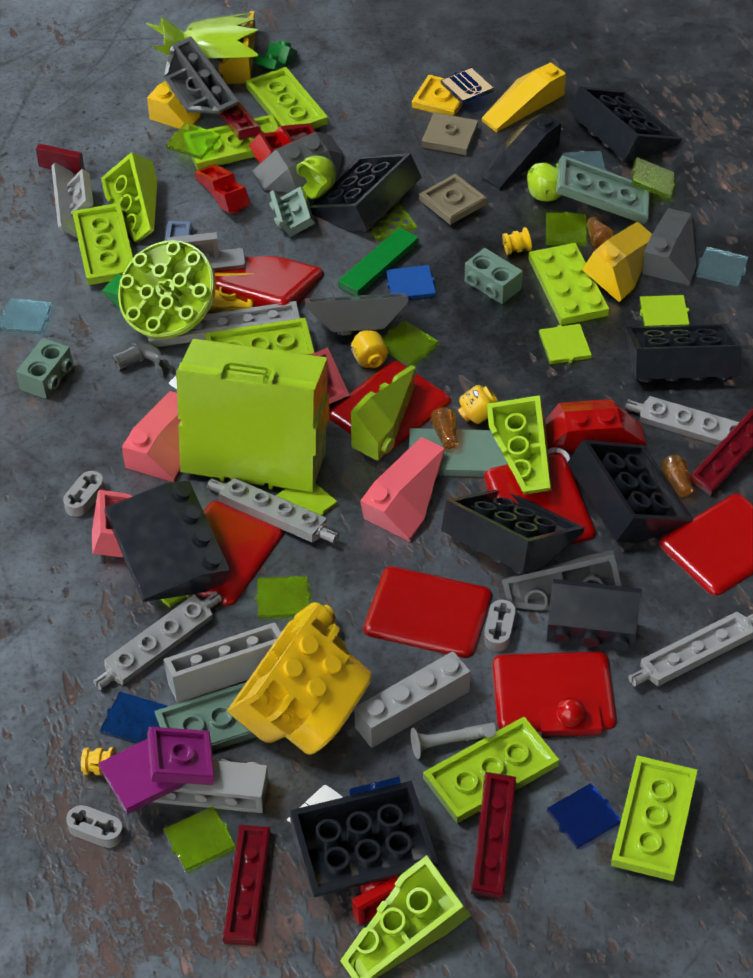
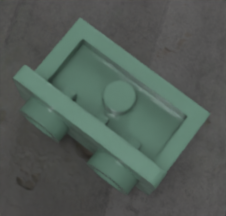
[269,186,315,237]

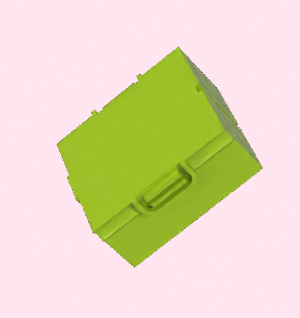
[176,339,329,492]

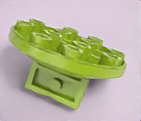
[118,240,216,339]

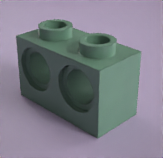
[465,248,523,304]
[16,338,73,399]

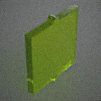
[166,122,221,160]
[631,157,675,200]
[546,212,586,246]
[382,320,438,366]
[255,576,310,619]
[163,806,235,872]

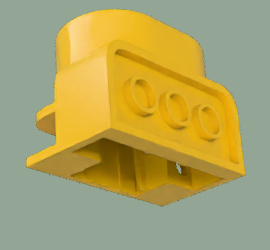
[227,603,372,755]

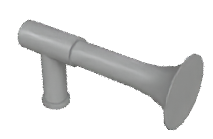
[411,723,496,759]

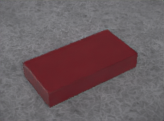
[35,143,85,175]

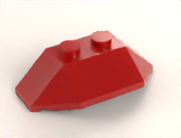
[545,399,646,453]

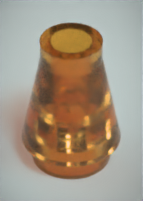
[586,217,614,248]
[430,407,458,449]
[661,455,693,497]

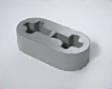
[63,471,104,517]
[484,600,515,652]
[66,805,124,848]

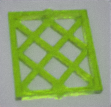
[369,203,417,242]

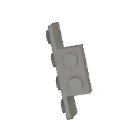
[51,163,93,238]
[167,232,245,272]

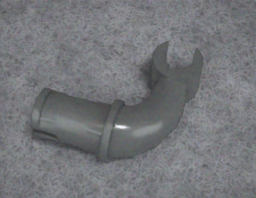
[112,343,174,378]

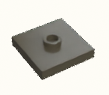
[421,113,478,156]
[419,174,487,225]

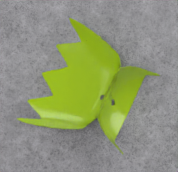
[146,13,258,59]

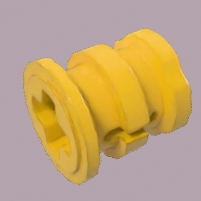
[502,227,532,255]
[81,747,117,775]

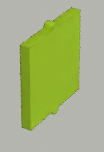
[640,295,690,326]
[539,324,591,364]
[276,483,337,516]

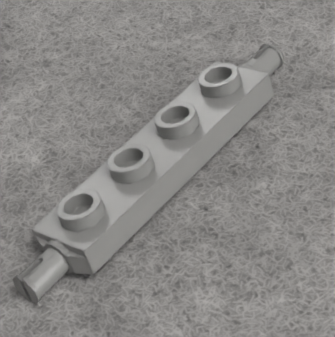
[625,396,739,445]
[207,478,339,544]
[93,591,222,690]
[628,612,753,687]

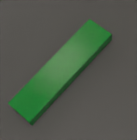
[338,227,419,296]

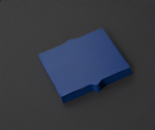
[386,265,436,300]

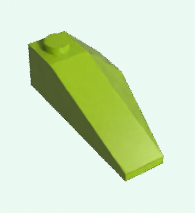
[101,152,157,243]
[351,365,416,461]
[487,395,551,494]
[340,855,471,978]

